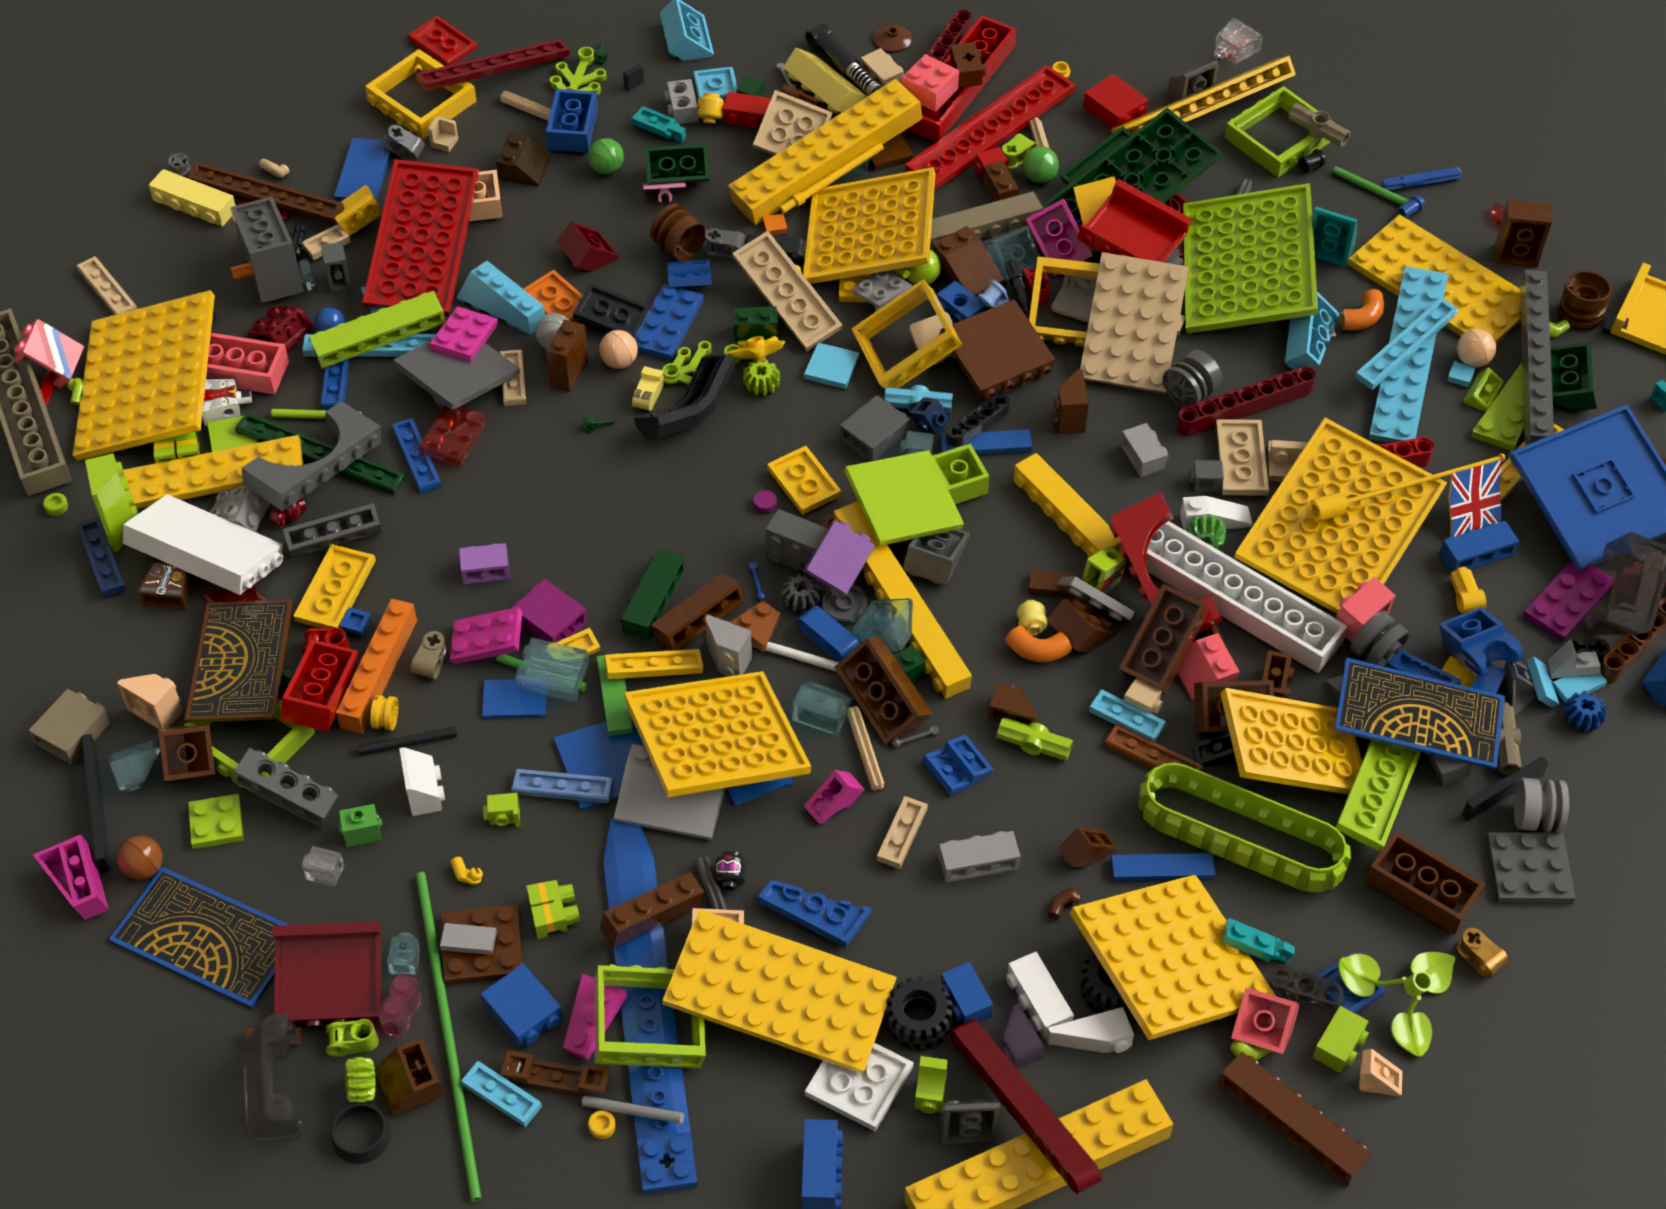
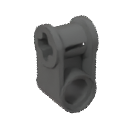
[382,125,425,162]
[705,228,746,260]

